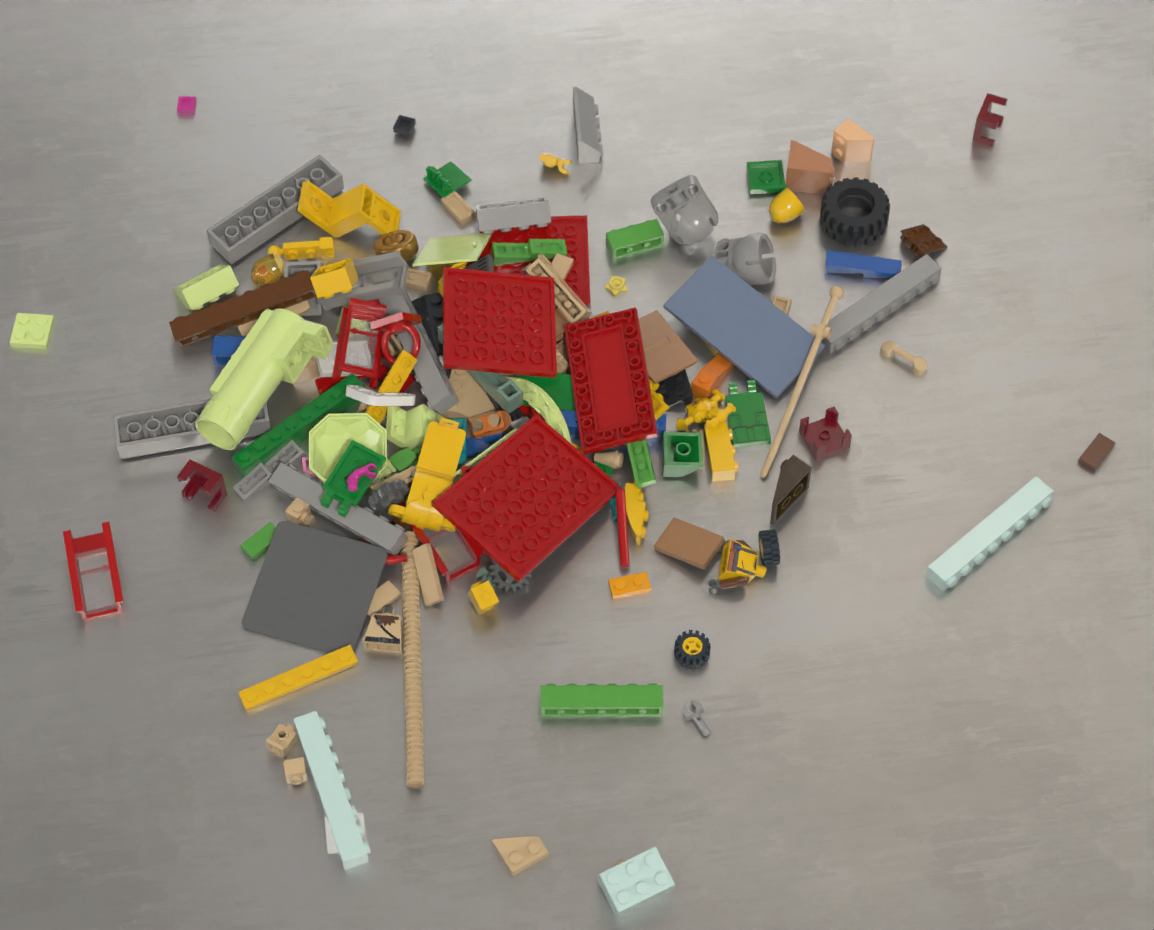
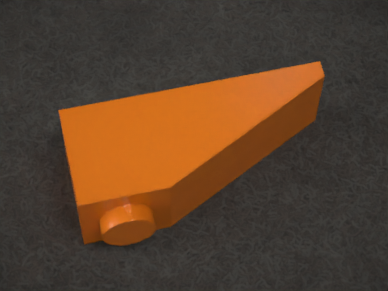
[691,354,733,399]

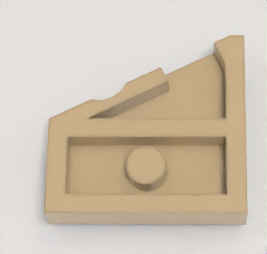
[492,836,549,876]

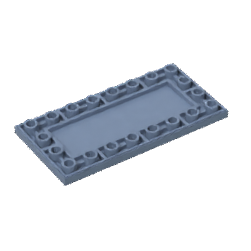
[663,256,825,399]

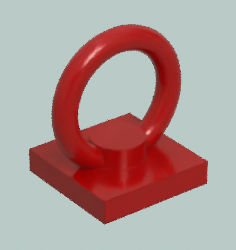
[370,312,422,365]

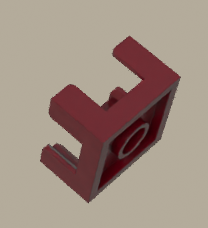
[972,93,1008,147]
[799,406,852,461]
[177,459,228,512]

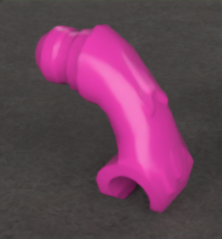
[346,463,377,492]

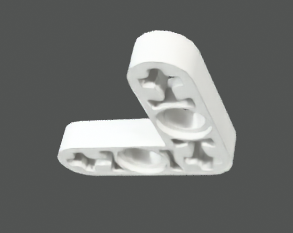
[346,385,416,406]

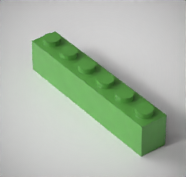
[540,683,663,717]

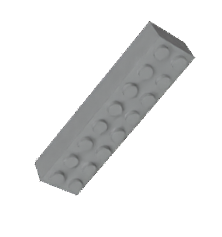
[206,154,344,265]
[113,399,271,459]

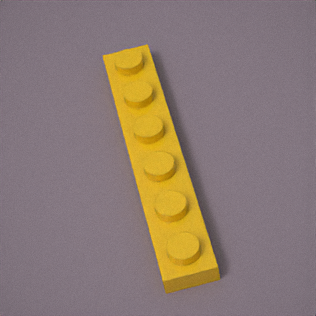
[238,645,358,712]

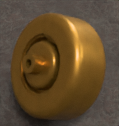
[374,230,419,262]

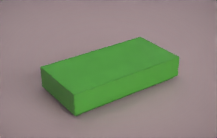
[240,522,276,560]

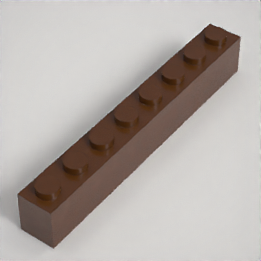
[169,270,317,348]

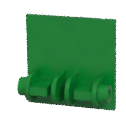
[423,161,472,198]

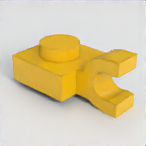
[539,152,572,175]

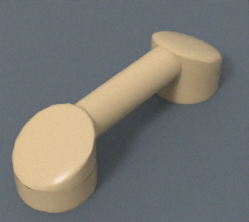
[880,341,928,375]

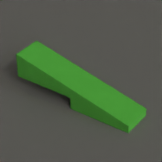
[490,239,567,266]

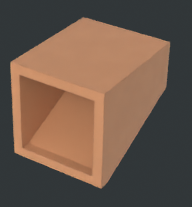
[786,140,835,195]

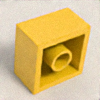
[310,258,359,299]

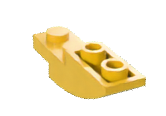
[625,478,649,545]

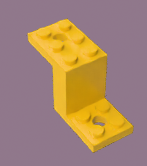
[297,180,401,238]

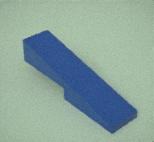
[825,250,902,278]

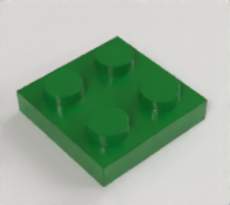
[746,160,786,194]

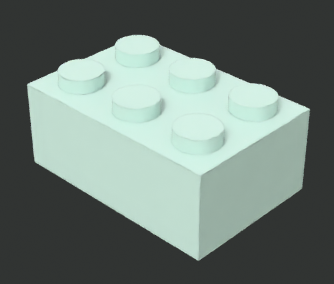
[597,847,675,917]

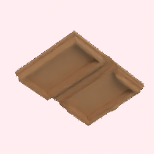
[639,310,698,384]

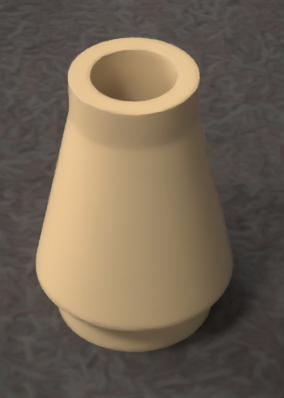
[594,450,623,469]

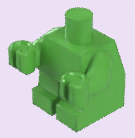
[389,447,421,473]

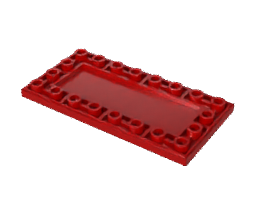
[564,307,658,455]

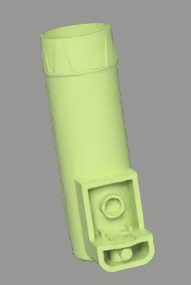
[195,308,333,450]

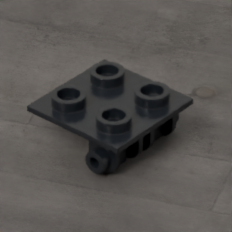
[655,369,694,407]

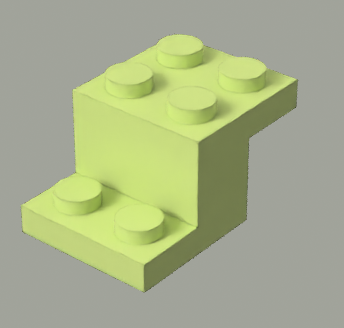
[386,404,447,451]

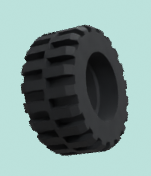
[820,177,890,247]

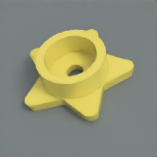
[604,276,628,296]

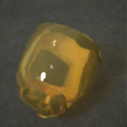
[251,253,284,286]

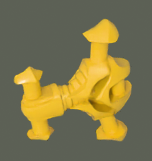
[676,389,736,431]

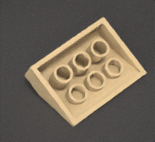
[442,369,512,428]

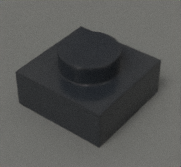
[393,115,416,136]

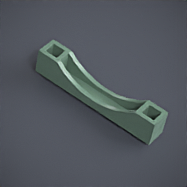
[438,324,523,414]

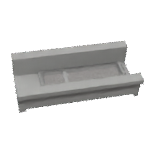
[316,251,409,311]

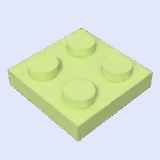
[10,313,55,349]

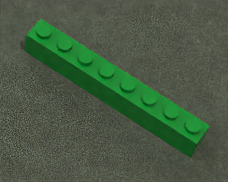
[231,374,365,478]

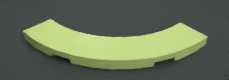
[504,376,572,444]

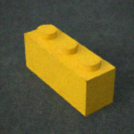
[704,422,738,482]

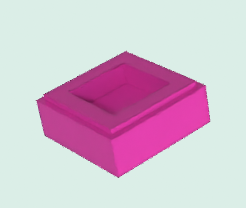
[177,96,197,114]

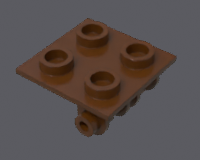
[900,224,947,259]

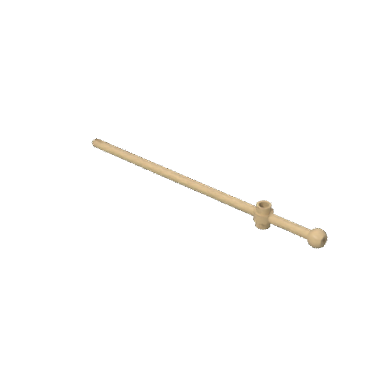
[761,286,844,478]

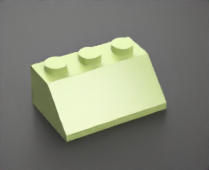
[173,264,239,311]

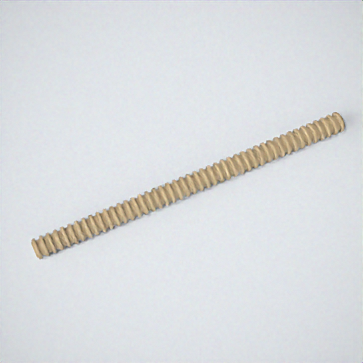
[401,531,425,788]

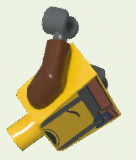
[708,539,766,594]

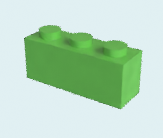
[606,219,664,260]

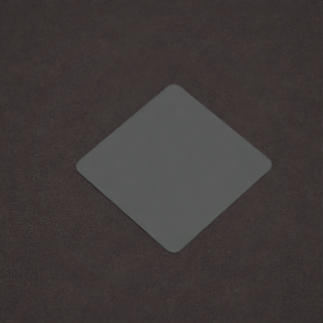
[242,521,388,653]

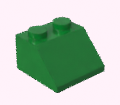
[662,432,703,477]

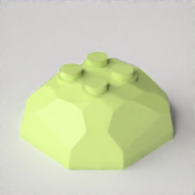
[309,413,387,483]

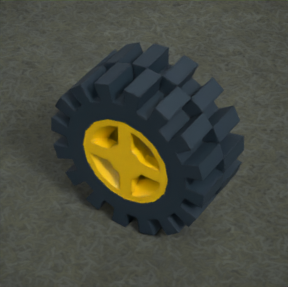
[758,529,780,566]
[674,630,711,669]

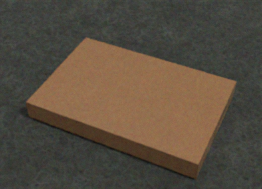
[654,517,724,570]

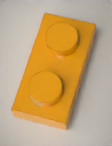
[608,572,651,600]

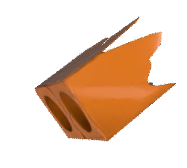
[466,409,511,439]

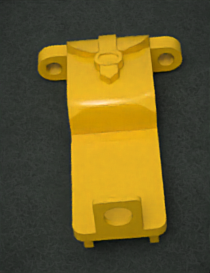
[388,418,466,532]

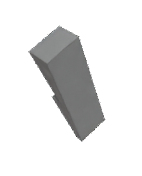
[233,440,307,502]

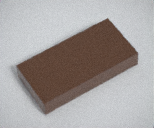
[1078,433,1116,471]

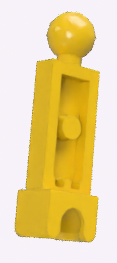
[268,237,335,260]

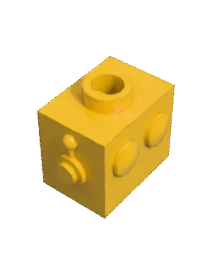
[468,580,499,615]

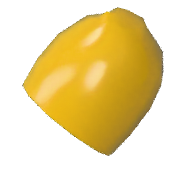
[769,188,805,224]

